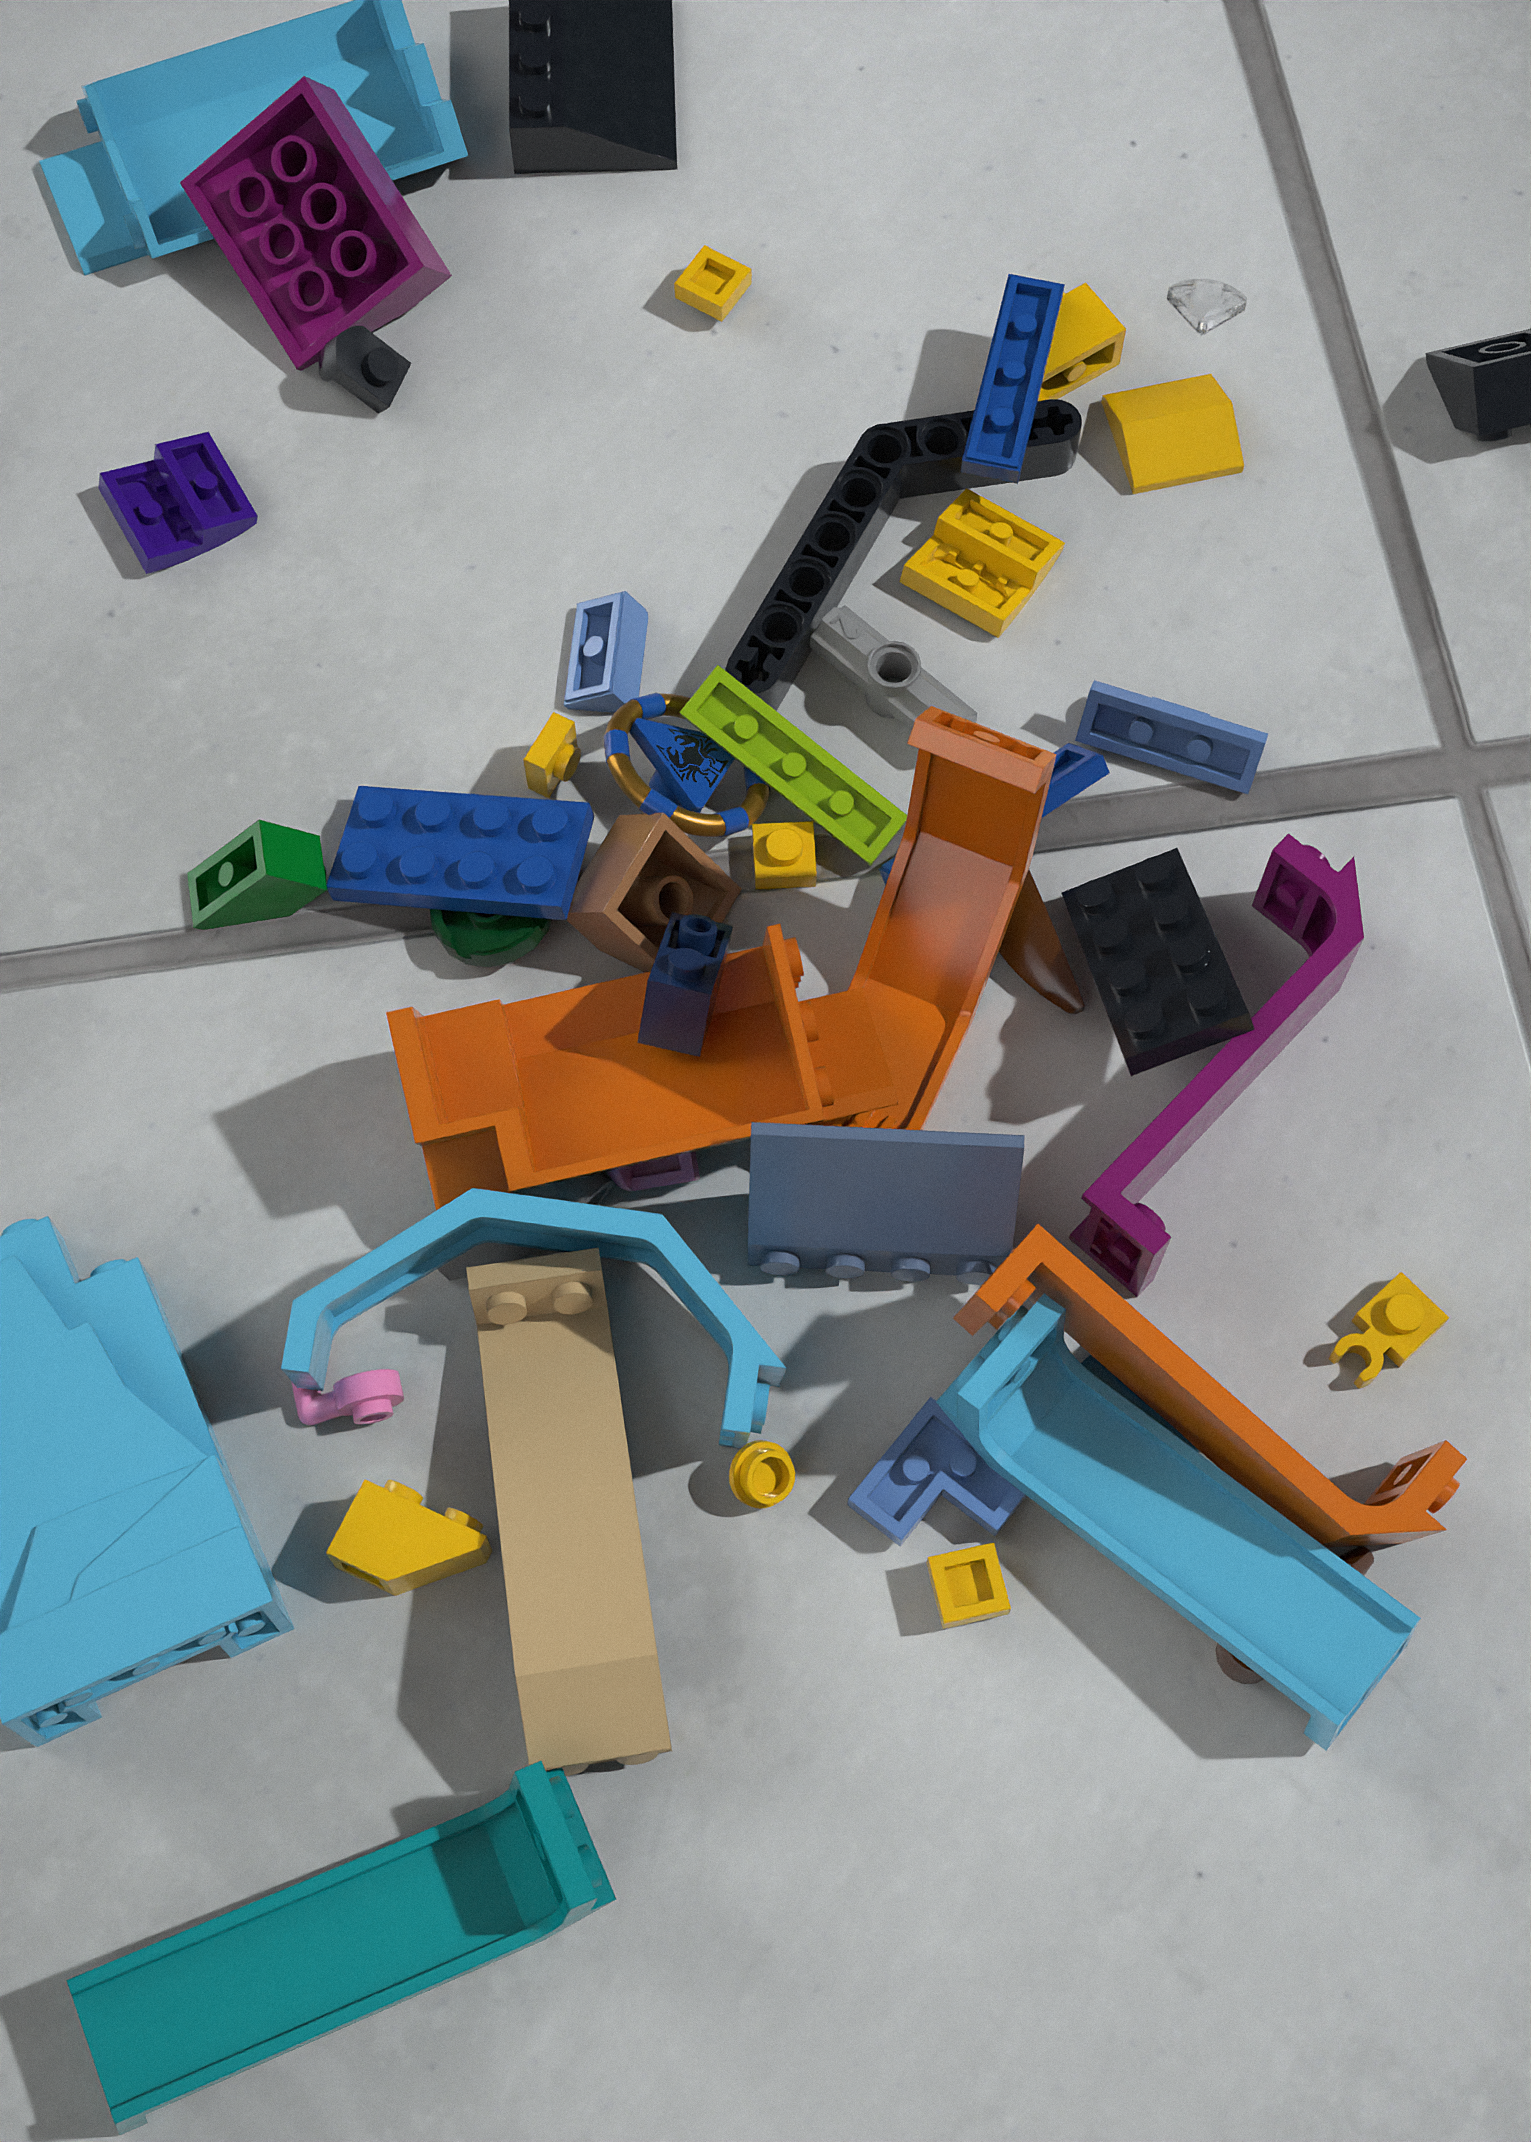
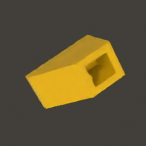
[326,1479,492,1596]

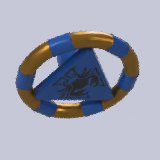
[603,693,770,837]

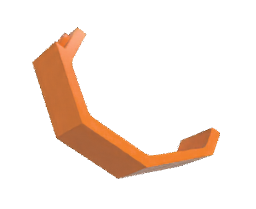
[812,706,1057,1130]

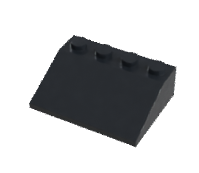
[509,0,677,174]

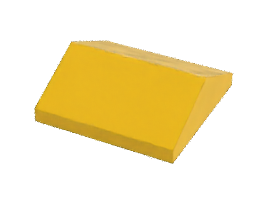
[1101,374,1244,494]

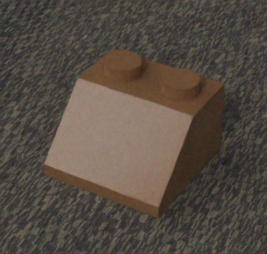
[567,812,742,972]

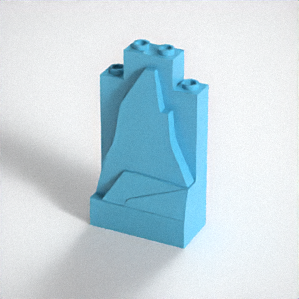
[0,1216,295,1747]

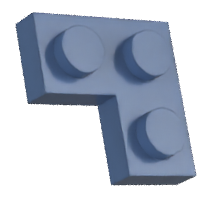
[847,1397,1027,1547]

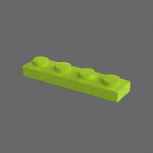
[679,665,907,867]

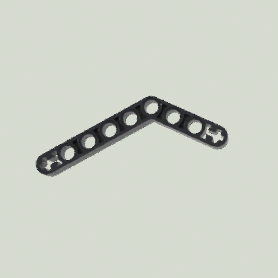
[725,399,1082,711]

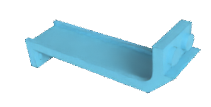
[936,1293,1421,1751]

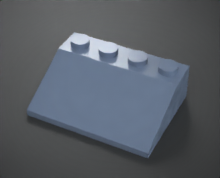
[748,1122,1025,1285]

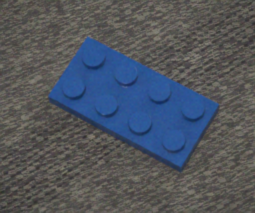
[327,786,595,920]

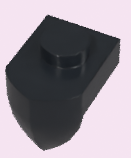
[318,326,412,414]

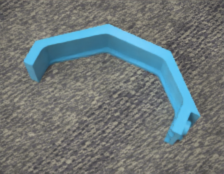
[281,1188,786,1449]

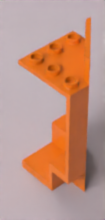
[386,923,899,1210]

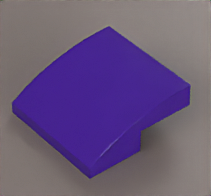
[98,432,258,574]

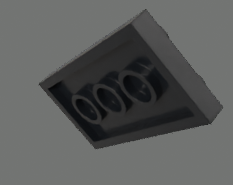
[1061,848,1255,1076]

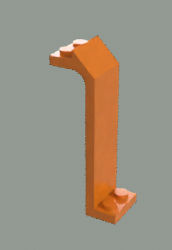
[953,1224,1467,1548]

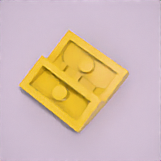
[899,488,1065,638]

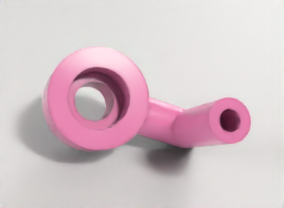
[291,1369,404,1426]

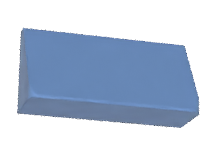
[564,591,648,713]

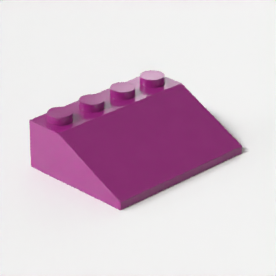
[180,76,452,371]

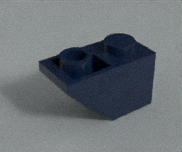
[637,912,733,1057]

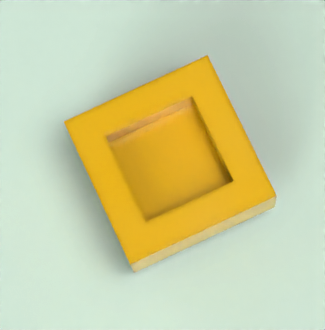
[674,245,752,322]
[523,712,581,798]
[752,821,817,889]
[926,1542,1011,1629]

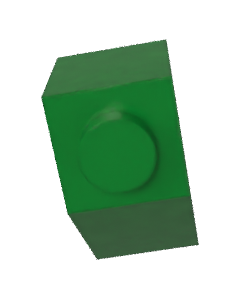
[187,819,327,930]

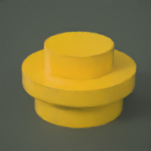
[729,1440,795,1509]

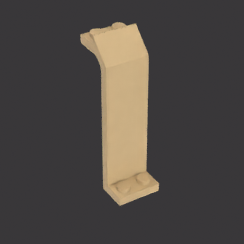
[466,1248,672,1776]

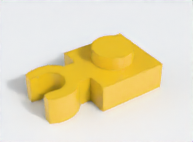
[1329,1272,1449,1389]

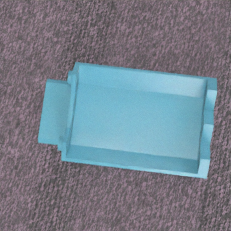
[39,0,468,276]

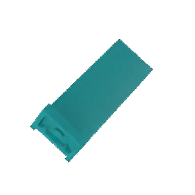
[66,1761,616,2135]

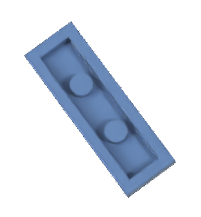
[1075,680,1268,794]

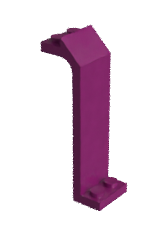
[1069,833,1364,1297]

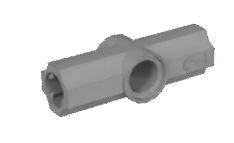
[810,605,977,731]

